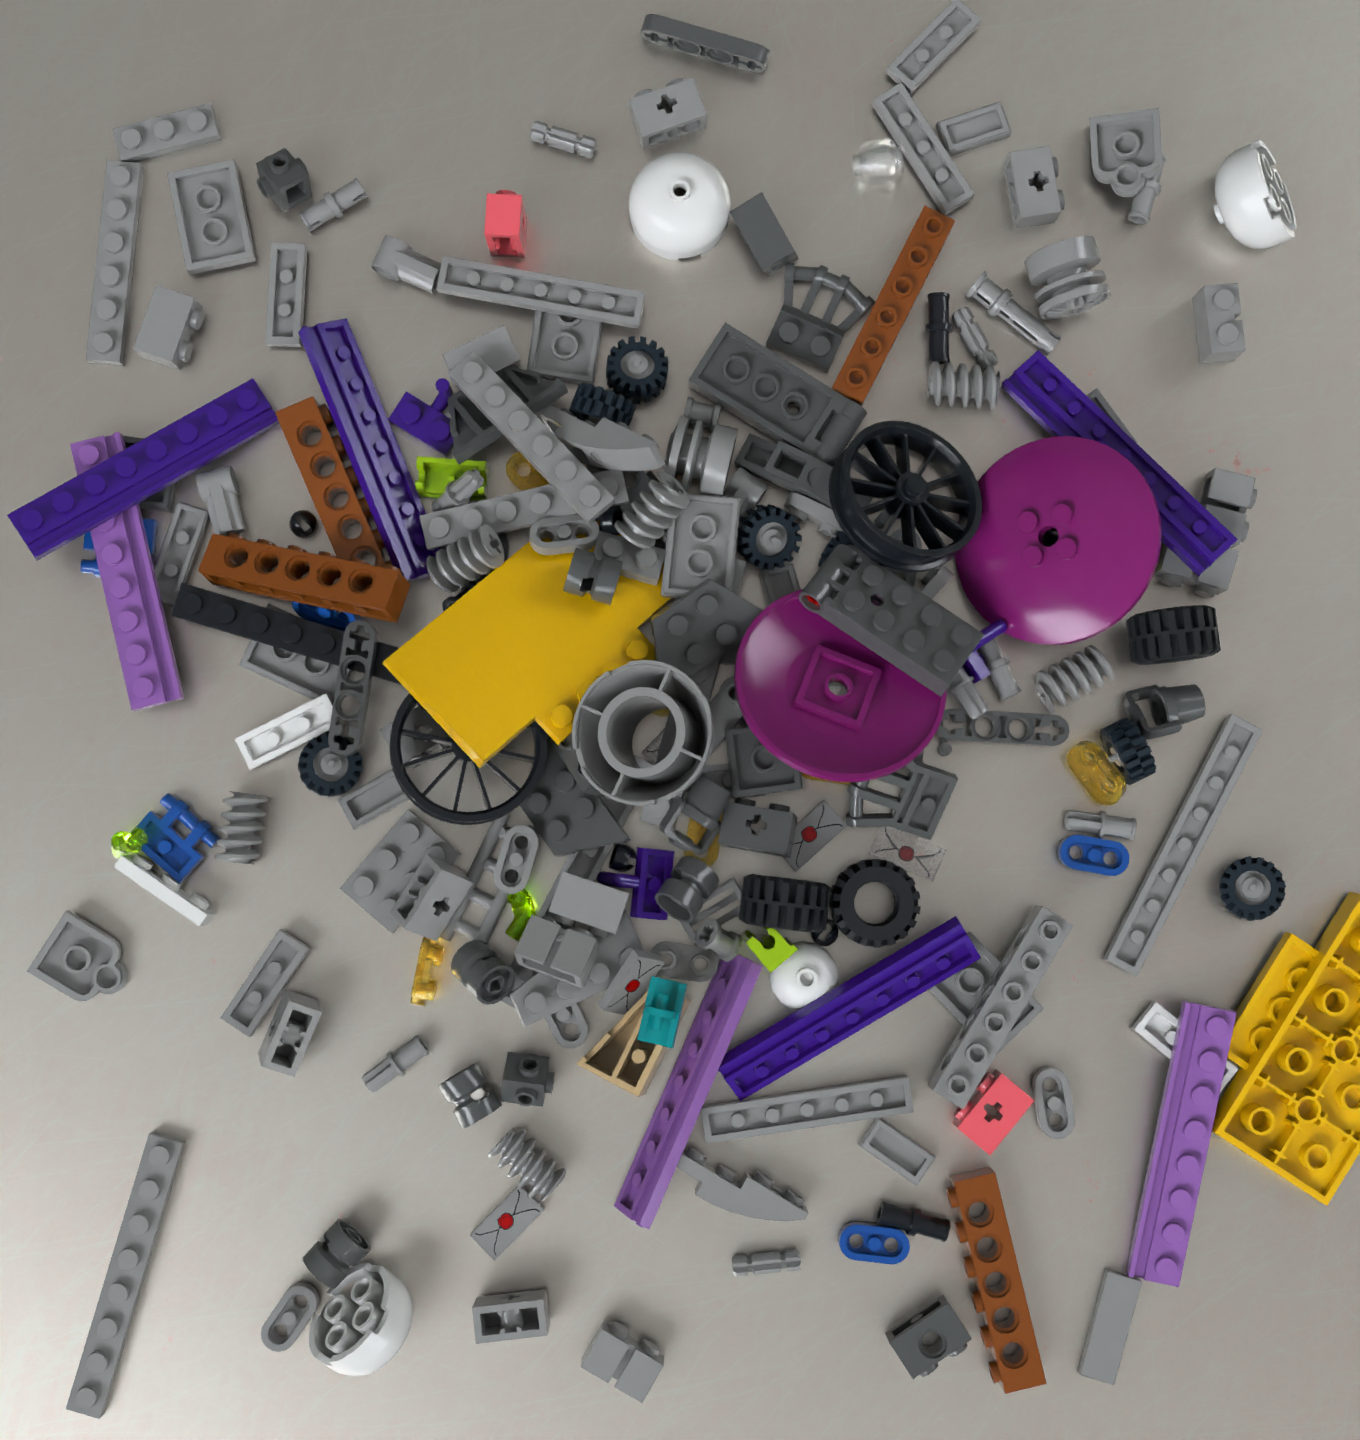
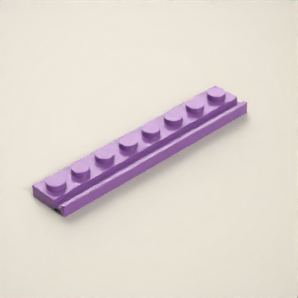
[70,432,185,711]
[614,954,763,1229]
[1126,1000,1237,1287]

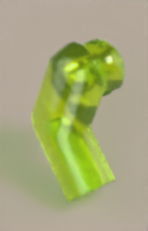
[111,827,148,859]
[505,889,536,942]

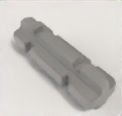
[530,121,596,158]
[952,307,998,371]
[732,1249,801,1277]

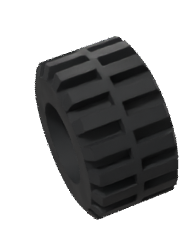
[1126,605,1221,665]
[829,859,921,948]
[739,874,831,933]

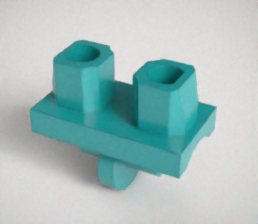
[637,976,688,1048]

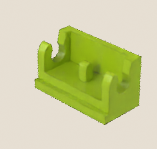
[415,456,490,502]
[740,927,798,973]

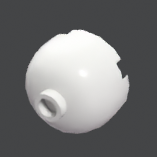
[769,941,839,1010]

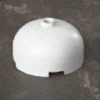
[1214,140,1297,249]
[629,152,731,260]
[309,1262,413,1376]

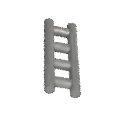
[439,815,539,943]

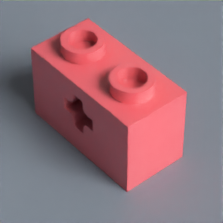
[484,190,527,258]
[952,1069,1035,1155]

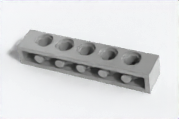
[928,905,1073,1110]

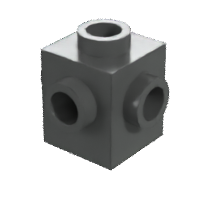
[256,148,313,212]
[501,1052,555,1107]

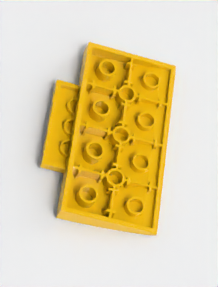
[383,521,675,768]
[1212,892,1360,1206]

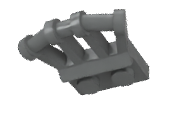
[766,262,875,373]
[846,760,958,840]

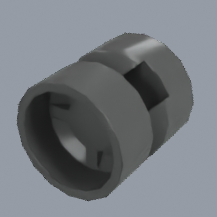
[563,548,623,605]
[655,856,719,923]
[451,940,516,1005]
[438,1062,502,1129]
[303,1219,371,1289]

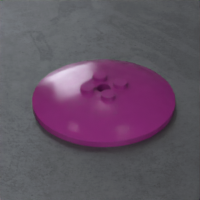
[955,436,1162,645]
[734,589,947,782]

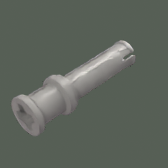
[965,271,1061,355]

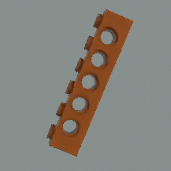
[832,206,955,406]
[275,396,392,591]
[198,533,411,623]
[946,1166,1047,1394]

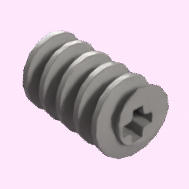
[926,361,1000,410]
[614,471,690,549]
[426,524,505,593]
[1036,645,1114,714]
[214,791,269,865]
[488,1128,566,1205]

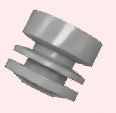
[1024,236,1111,319]
[664,416,738,496]

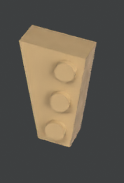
[576,991,692,1097]

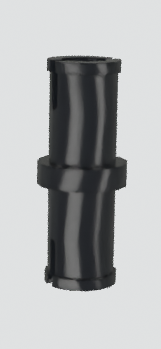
[925,292,953,365]
[876,1201,950,1242]

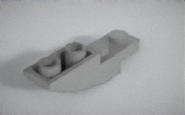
[539,405,665,471]
[677,1147,809,1221]

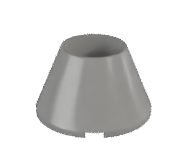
[572,660,714,806]

